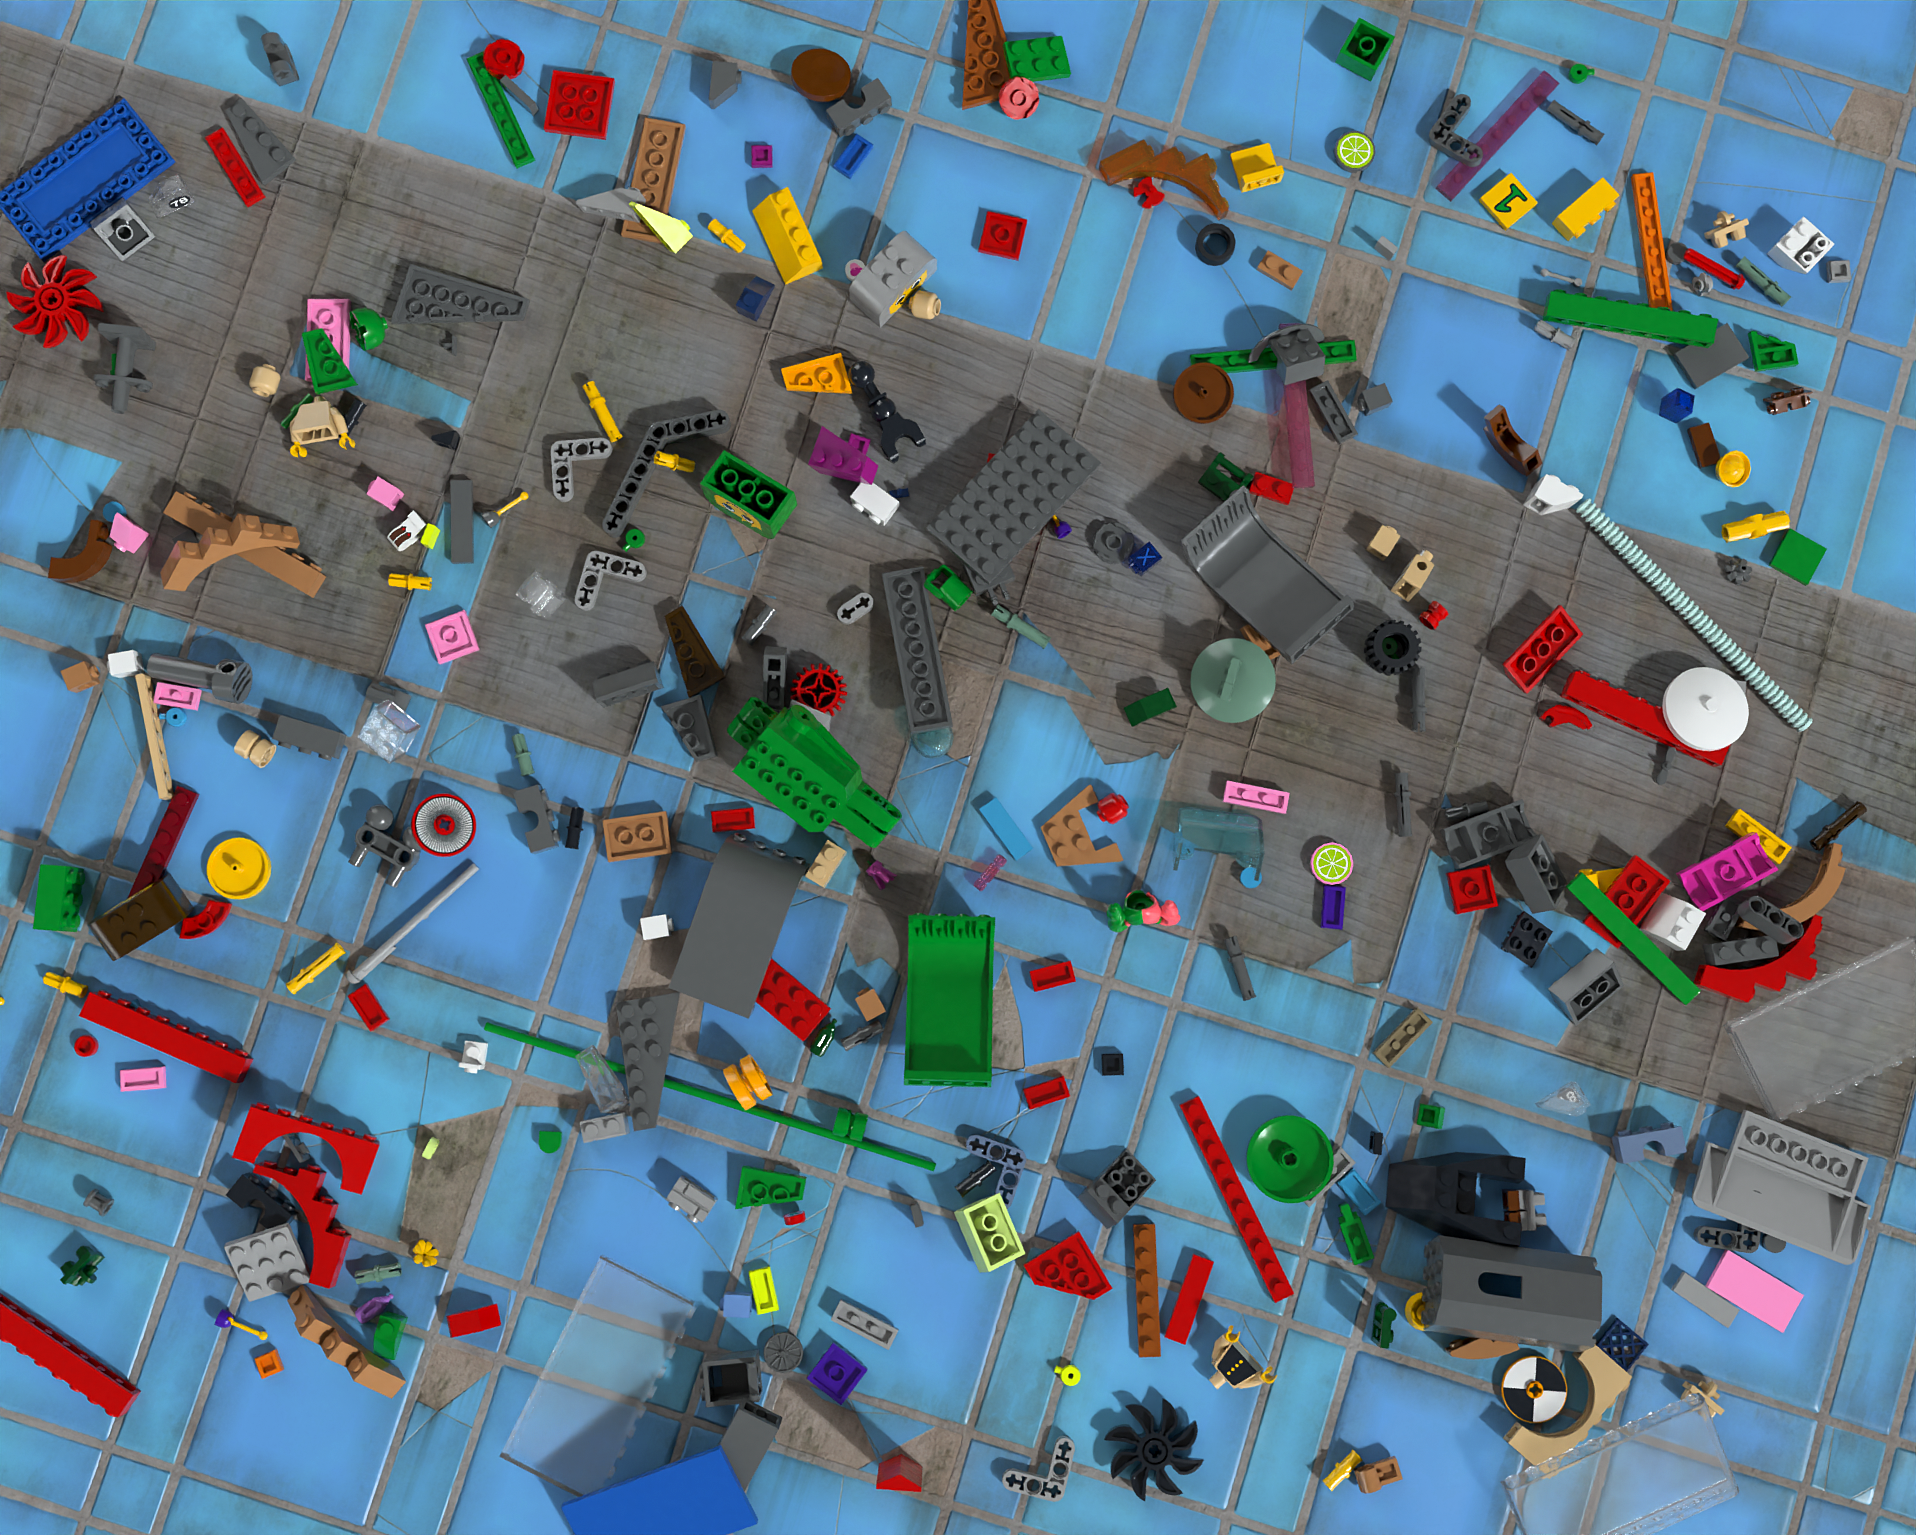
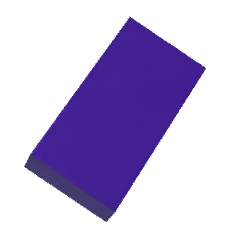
[1320,885,1346,930]

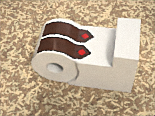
[387,510,427,551]

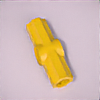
[1721,510,1790,543]

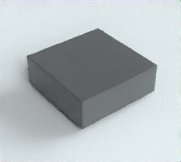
[910,1202,924,1228]

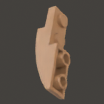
[1445,1337,1520,1359]

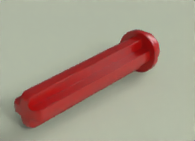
[1683,248,1745,290]

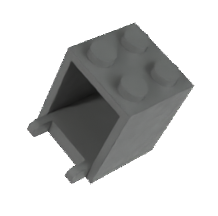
[699,1349,763,1407]

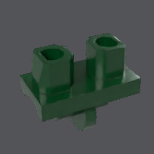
[60,1246,105,1286]

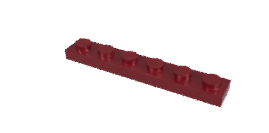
[127,786,200,899]

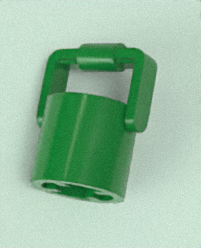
[924,565,973,612]

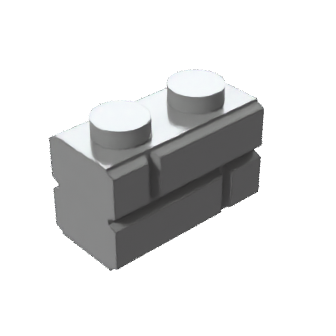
[580,1112,630,1143]
[666,1175,718,1223]

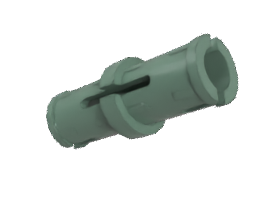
[355,1262,402,1285]

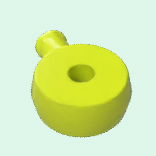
[1054,1365,1081,1386]

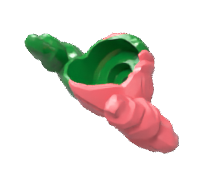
[1107,890,1180,933]

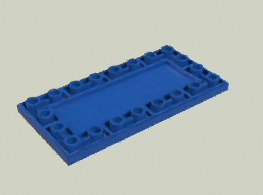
[0,98,176,262]
[561,1445,758,1535]

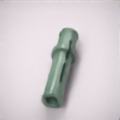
[1735,256,1791,307]
[991,604,1051,649]

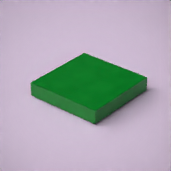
[1768,529,1827,586]

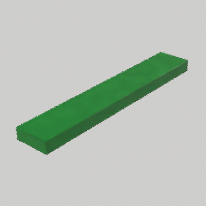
[466,51,536,169]

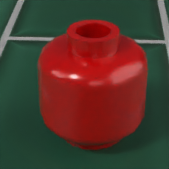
[1097,793,1129,824]

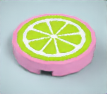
[1310,842,1353,885]

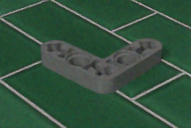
[1429,94,1483,167]
[1693,1190,1761,1253]

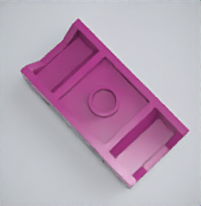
[1676,832,1778,911]

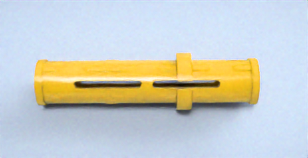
[582,381,623,442]
[286,943,346,994]

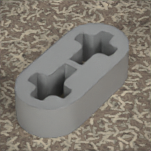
[837,593,874,625]

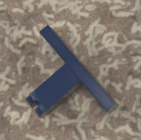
[889,488,909,499]

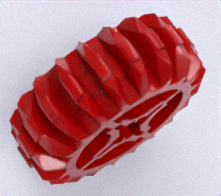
[790,663,847,717]

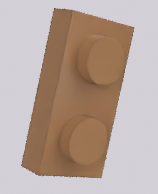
[1256,250,1303,291]

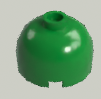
[349,307,388,351]

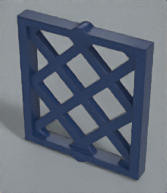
[1596,1318,1649,1372]

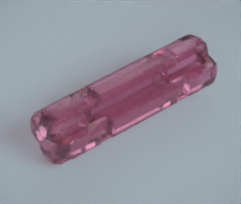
[974,854,1007,891]

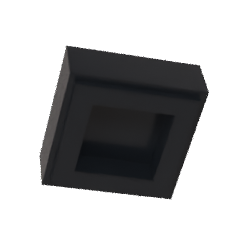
[1101,1053,1124,1076]
[1369,1131,1383,1155]

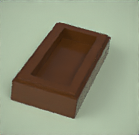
[1687,422,1721,469]

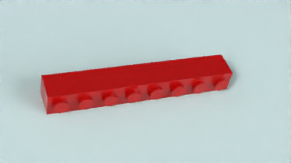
[1560,670,1730,767]
[79,990,254,1083]
[0,1293,141,1418]

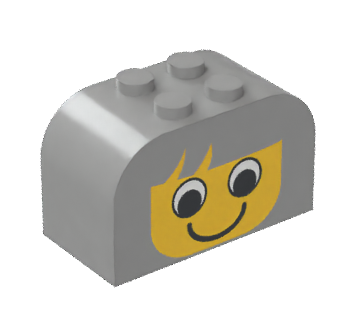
[849,231,937,328]

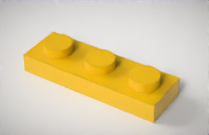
[1725,809,1792,865]

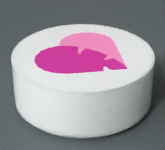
[845,259,865,281]

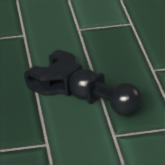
[848,361,926,464]

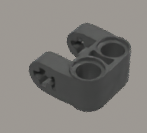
[261,32,299,87]

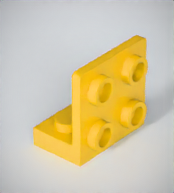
[1230,143,1284,193]

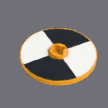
[1501,1356,1567,1423]

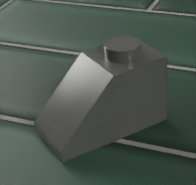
[709,61,742,109]

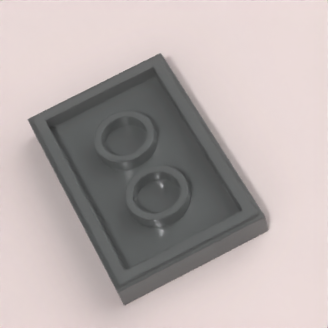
[1673,323,1750,390]

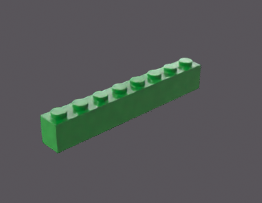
[1542,289,1718,348]

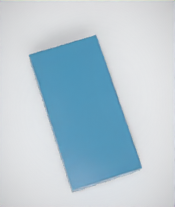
[1336,1168,1382,1216]

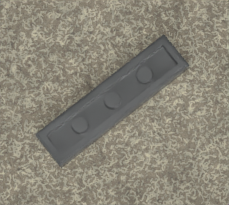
[450,480,474,564]

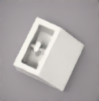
[1767,217,1834,274]
[1523,474,1584,515]

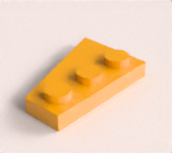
[781,353,852,394]

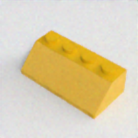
[752,187,823,285]

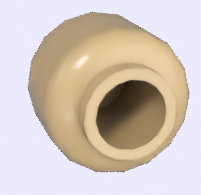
[909,290,941,320]
[249,364,280,397]

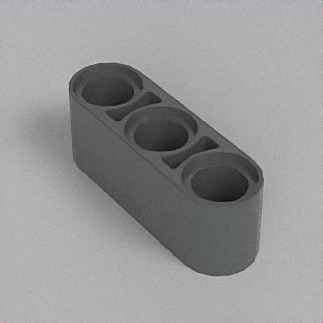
[1737,896,1804,944]

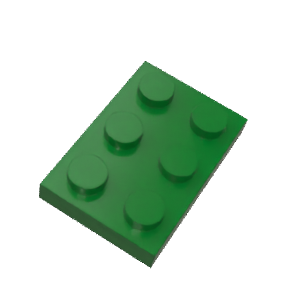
[1003,36,1071,82]

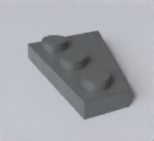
[661,695,718,762]

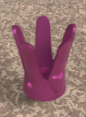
[866,860,897,891]

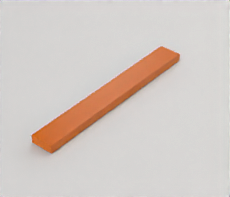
[1631,172,1673,311]

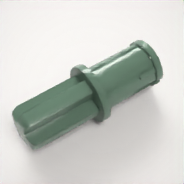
[512,734,535,776]

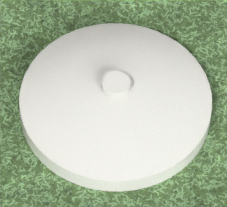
[1662,667,1749,751]

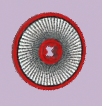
[411,794,476,857]

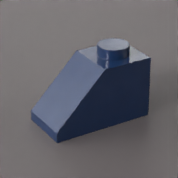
[736,276,775,322]

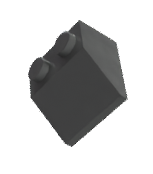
[90,197,155,261]

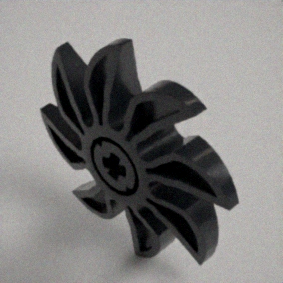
[1104,1398,1204,1501]

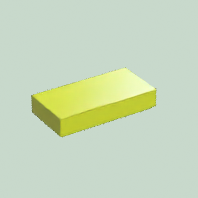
[749,1266,779,1315]

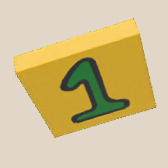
[1479,173,1538,231]

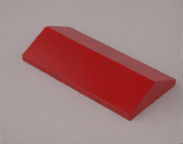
[1502,605,1583,694]
[876,1454,923,1492]

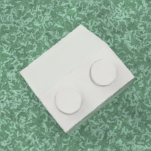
[1640,893,1706,951]

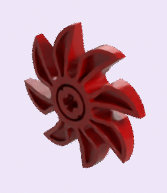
[6,255,104,348]

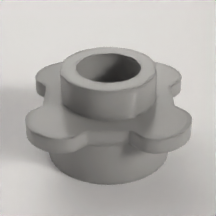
[1692,273,1713,297]

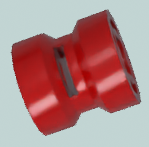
[1419,601,1449,630]

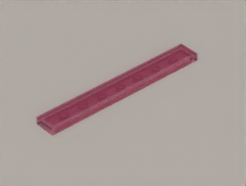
[1436,70,1560,202]
[1278,323,1315,488]

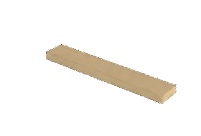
[135,673,174,800]

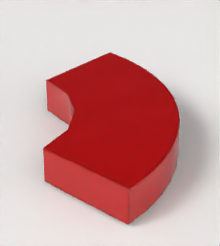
[179,900,232,939]

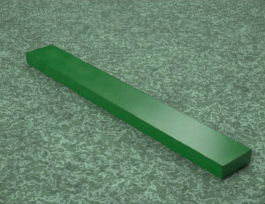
[1190,340,1357,373]
[1566,872,1701,1006]

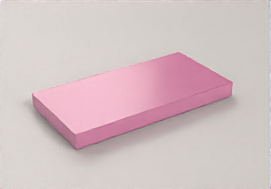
[305,299,351,382]
[1705,1249,1804,1333]

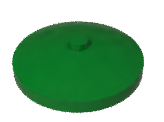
[1246,1115,1334,1203]

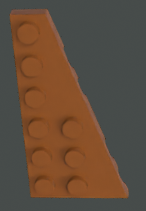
[962,0,1010,110]

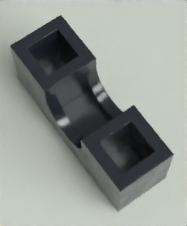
[226,1172,298,1229]

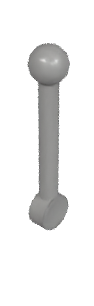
[1540,269,1582,287]

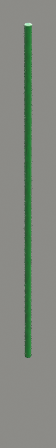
[484,1022,936,1172]

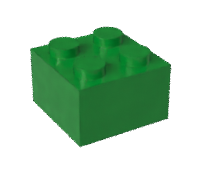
[1335,18,1395,82]

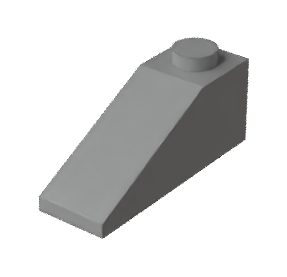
[576,187,646,223]

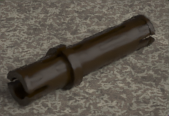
[1809,801,1867,851]

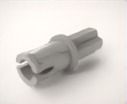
[1534,320,1576,351]

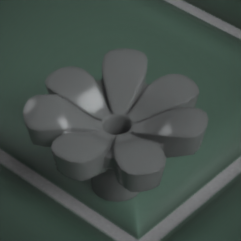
[1724,559,1752,586]

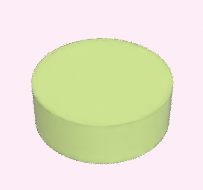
[422,1137,440,1160]

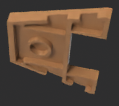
[1040,784,1123,867]

